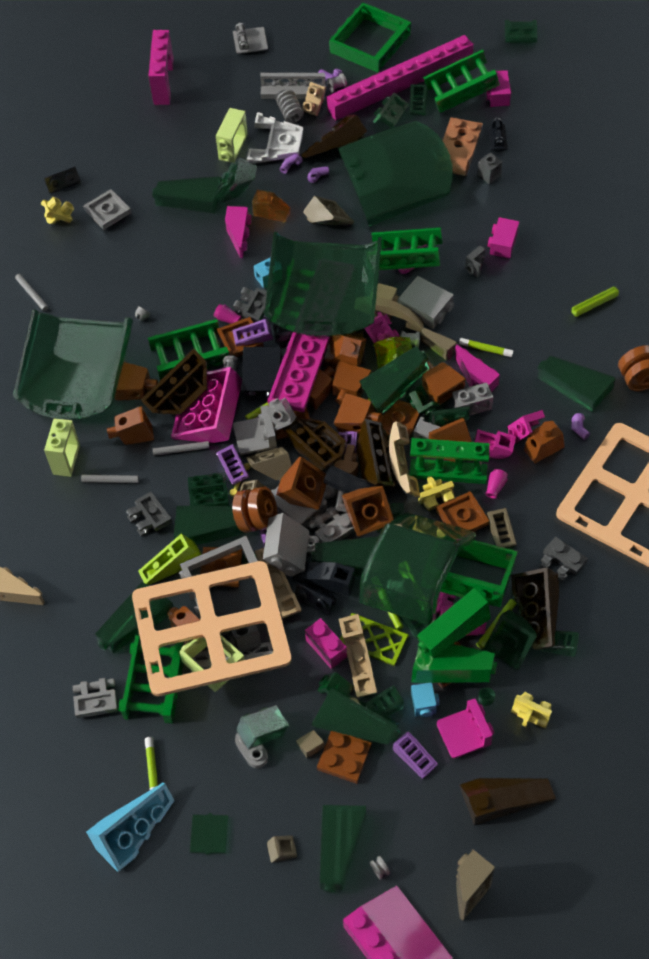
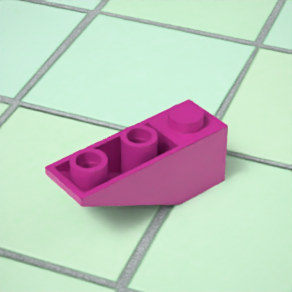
[225,206,251,258]
[455,345,500,392]

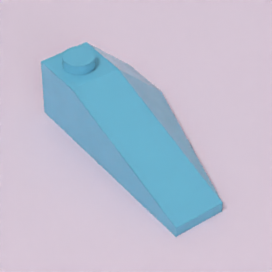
[87,783,174,871]

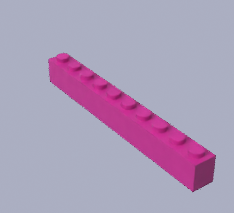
[327,35,474,121]

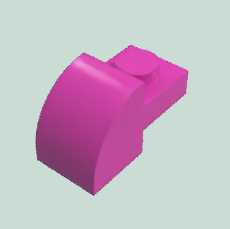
[474,429,516,459]

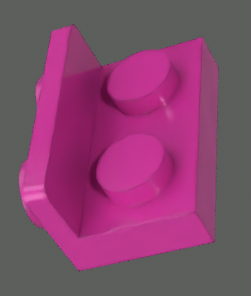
[363,312,401,356]
[507,410,545,443]

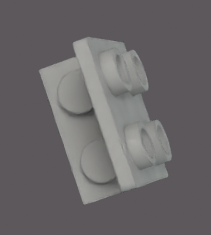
[233,405,277,455]

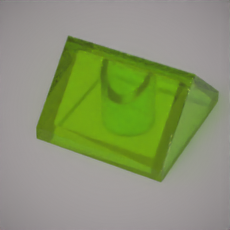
[374,337,416,379]

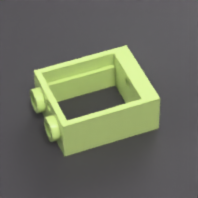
[216,108,248,163]
[44,419,80,477]
[179,634,245,692]

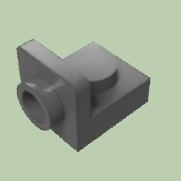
[465,246,485,277]

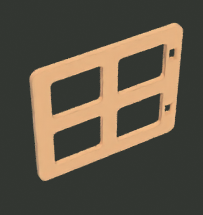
[556,423,649,567]
[132,561,292,696]

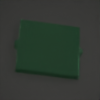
[190,813,228,855]

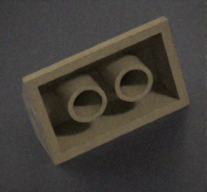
[456,850,495,921]

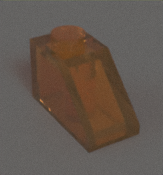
[252,189,291,222]

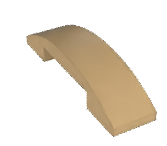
[354,297,424,332]
[389,422,420,497]
[255,548,302,618]
[339,614,377,698]

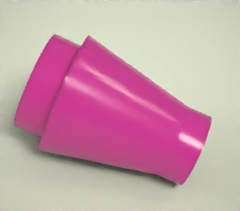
[214,304,242,324]
[486,469,508,499]

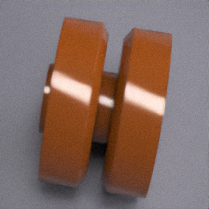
[618,345,649,391]
[232,486,278,533]

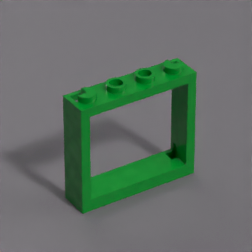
[329,3,411,73]
[421,532,518,608]

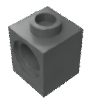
[477,153,502,184]
[228,625,261,653]

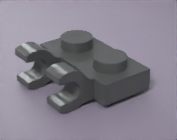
[233,287,273,322]
[126,492,172,536]
[540,537,588,582]

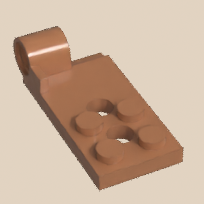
[434,117,483,176]

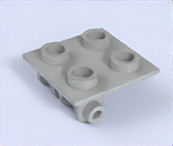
[233,23,268,54]

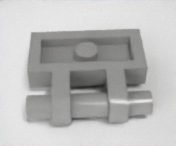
[307,506,355,549]
[73,678,118,719]

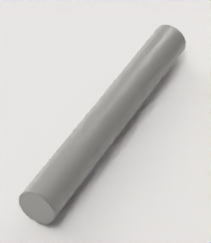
[15,274,49,312]
[153,441,210,456]
[81,475,139,483]

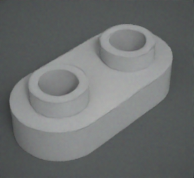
[235,729,268,768]

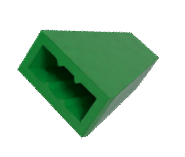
[417,588,491,658]
[411,644,497,683]

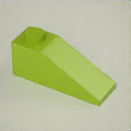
[138,533,202,586]

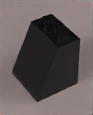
[242,347,283,397]

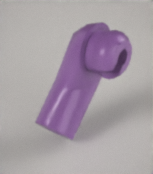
[318,69,342,81]
[280,154,303,173]
[307,166,329,183]
[571,413,590,440]

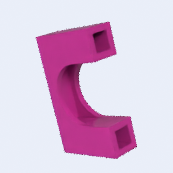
[149,30,174,105]

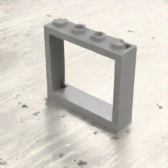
[179,536,259,636]

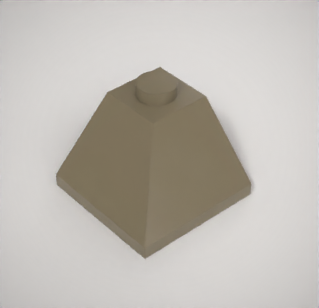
[303,196,354,225]
[246,446,292,481]

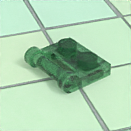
[504,20,538,43]

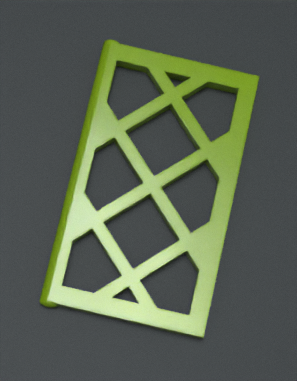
[340,613,409,666]

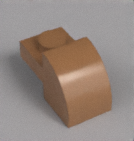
[334,444,359,477]

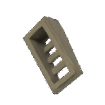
[420,328,457,360]
[486,508,517,548]

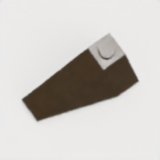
[301,115,367,158]
[511,567,560,650]
[459,778,556,825]

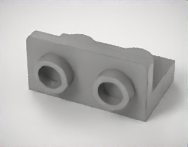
[452,383,493,419]

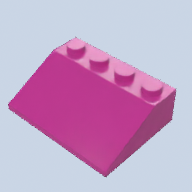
[171,367,243,443]
[343,886,453,959]

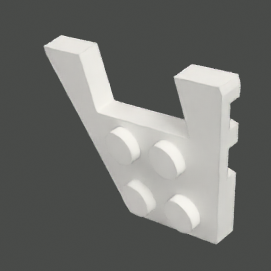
[247,112,304,164]

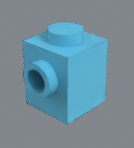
[254,257,282,288]
[411,683,440,718]

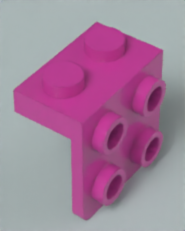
[437,698,494,759]

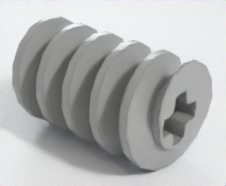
[275,90,304,124]

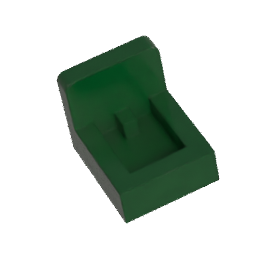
[409,390,440,416]
[317,672,354,704]

